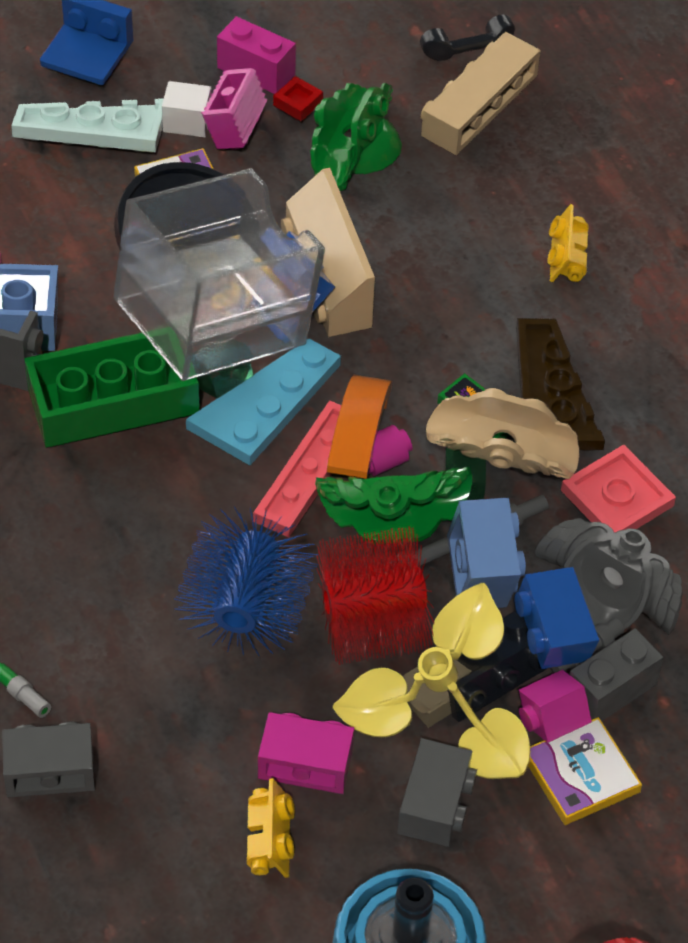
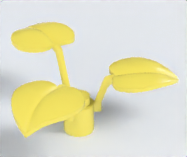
[333,583,531,779]

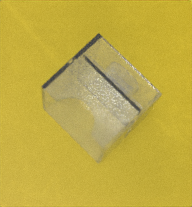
[113,168,325,381]

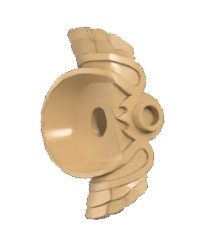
[426,388,579,479]

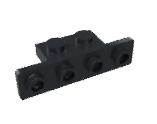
[448,611,547,722]

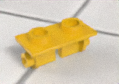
[547,204,589,282]
[247,778,295,878]

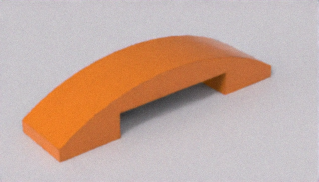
[327,375,393,479]

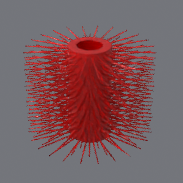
[316,527,434,665]

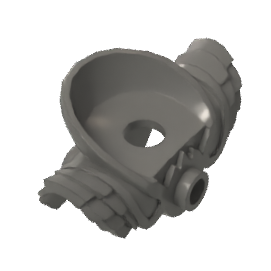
[535,518,683,635]

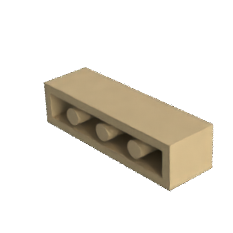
[421,32,540,155]

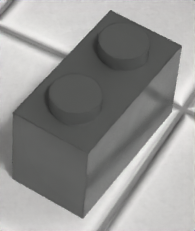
[2,722,95,797]
[398,738,478,847]

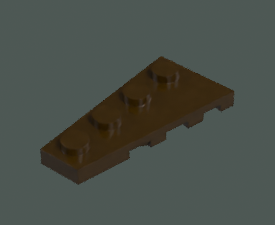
[516,318,605,450]

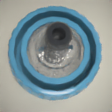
[333,869,487,943]

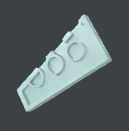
[11,99,164,152]

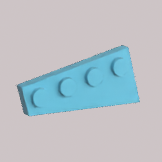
[186,338,341,465]

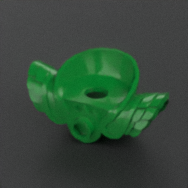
[310,83,402,191]
[315,467,472,544]

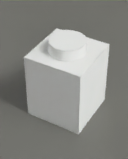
[162,81,211,137]

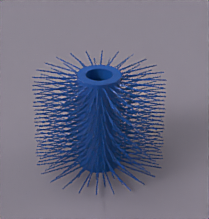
[174,506,318,656]

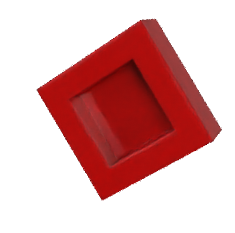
[273,76,323,121]

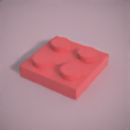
[561,445,676,533]

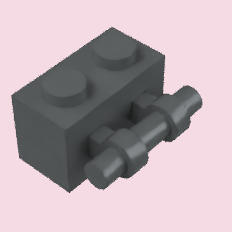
[551,618,663,721]

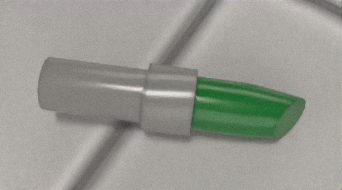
[0,663,51,718]

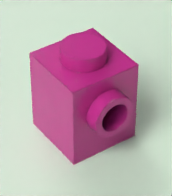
[519,669,592,743]

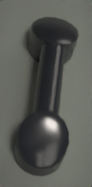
[420,15,515,61]

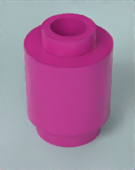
[368,425,413,476]

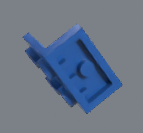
[40,0,133,85]

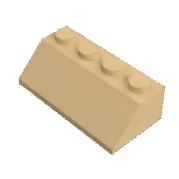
[281,168,375,337]

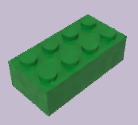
[24,325,200,448]

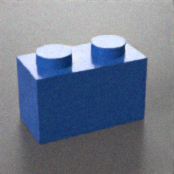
[515,567,599,669]

